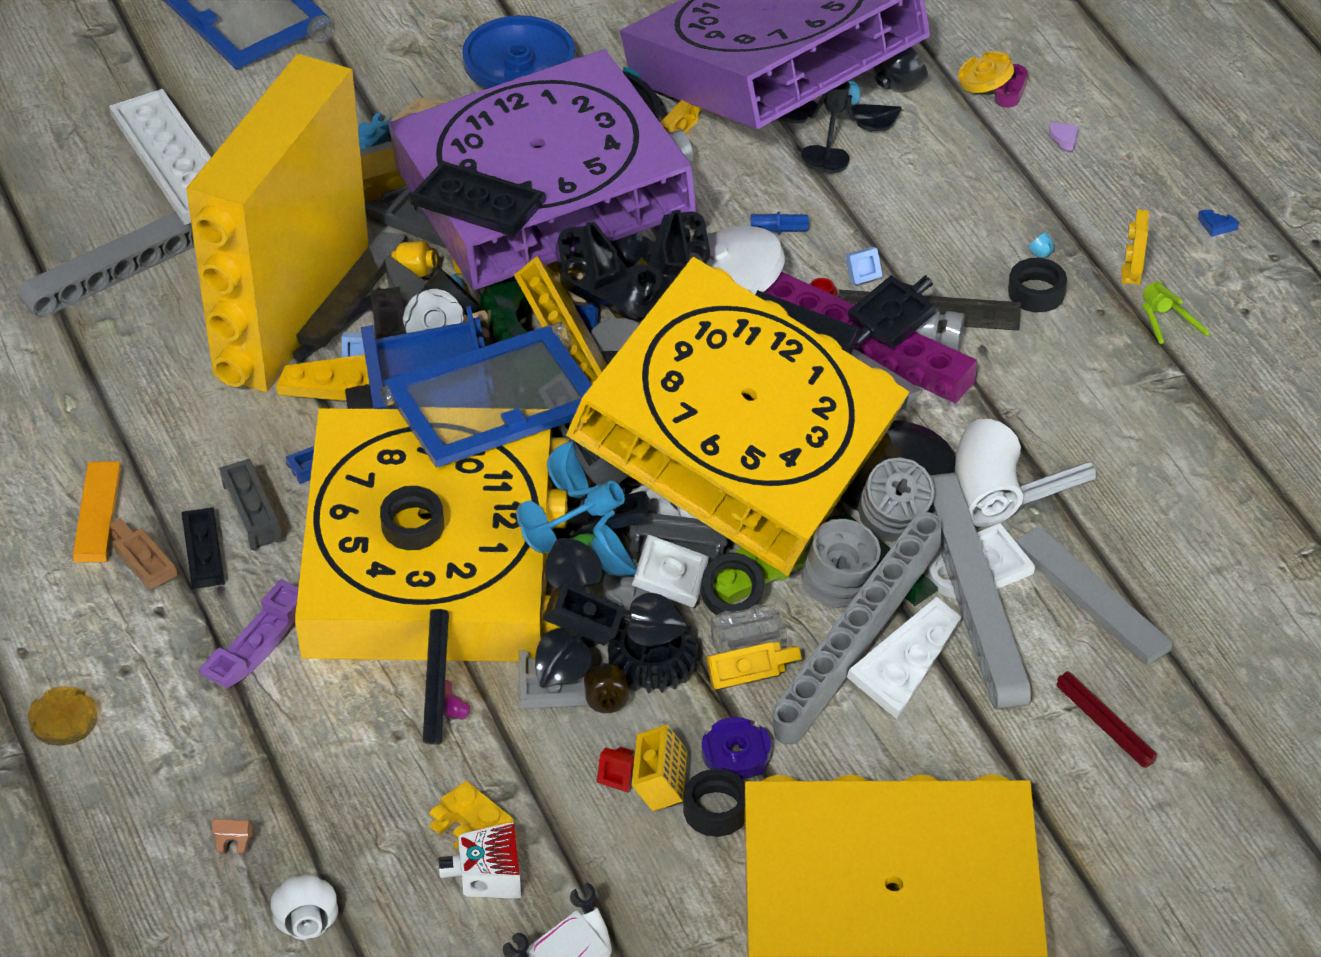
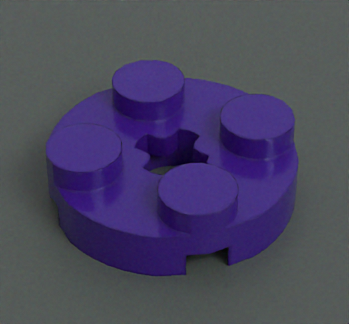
[702,717,771,779]

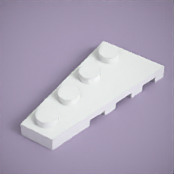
[847,597,962,719]

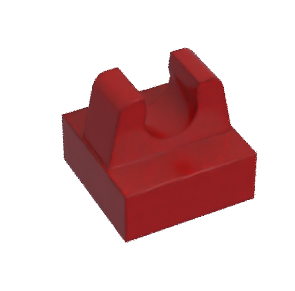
[596,746,635,793]

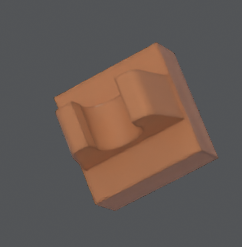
[212,819,254,855]

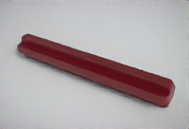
[1056,671,1157,768]

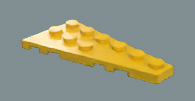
[276,354,369,401]

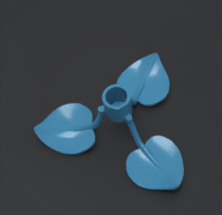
[516,441,637,576]

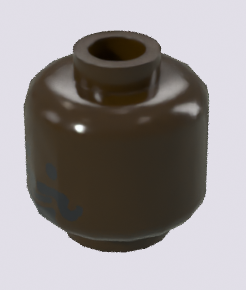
[584,663,629,714]

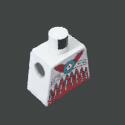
[438,823,521,898]

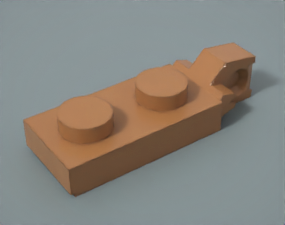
[109,518,177,590]

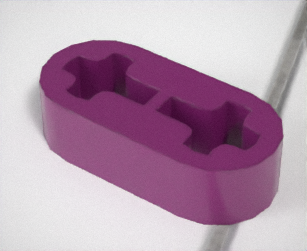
[994,64,1028,108]

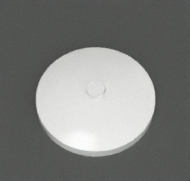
[689,226,785,294]

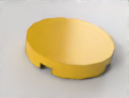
[958,51,1014,93]

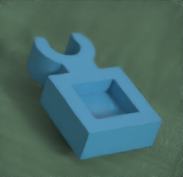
[358,112,393,150]

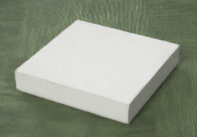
[632,535,709,608]

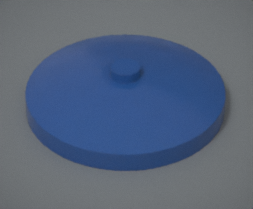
[462,15,575,89]

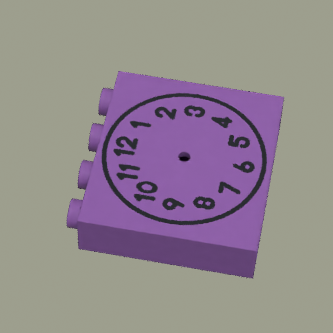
[620,0,930,129]
[388,49,696,291]

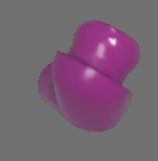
[443,680,470,720]

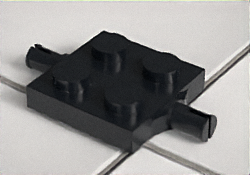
[848,275,936,350]

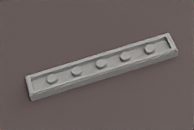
[1015,526,1173,665]

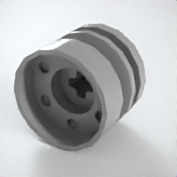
[858,457,935,542]
[801,519,881,608]

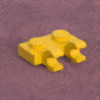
[429,781,514,851]

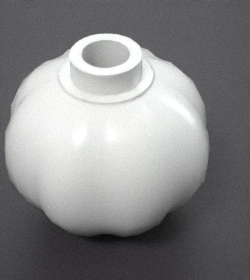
[270,874,338,940]

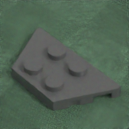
[365,184,446,248]

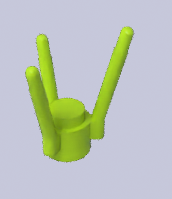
[1142,281,1210,344]

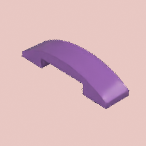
[198,579,298,688]

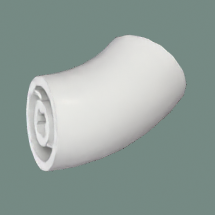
[955,419,1023,527]

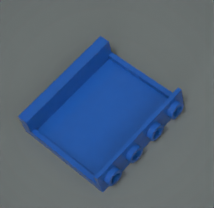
[360,306,495,410]

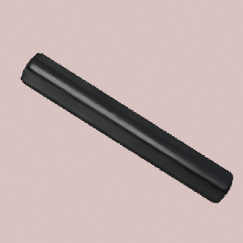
[423,609,449,745]

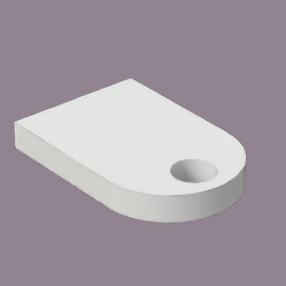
[928,523,1035,599]

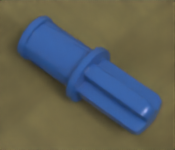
[751,211,809,235]

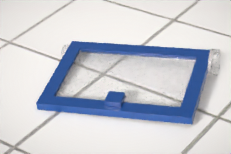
[163,0,335,70]
[380,322,592,468]

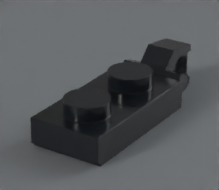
[561,491,649,538]

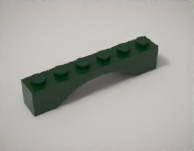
[481,281,561,390]

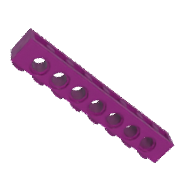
[764,272,977,403]

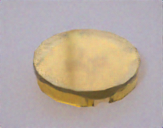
[28,686,98,746]

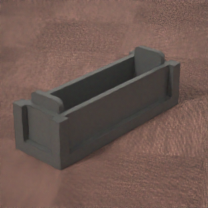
[219,458,282,550]
[630,513,730,560]

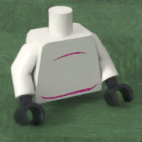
[503,883,612,957]

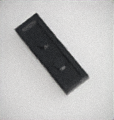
[181,507,225,589]

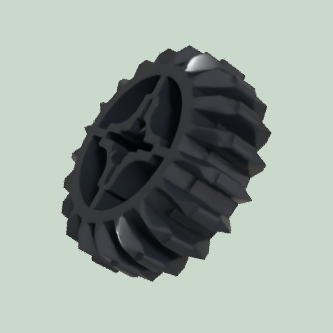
[608,622,698,694]

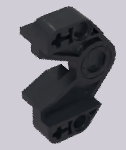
[555,210,710,321]

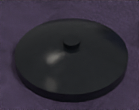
[841,420,956,511]

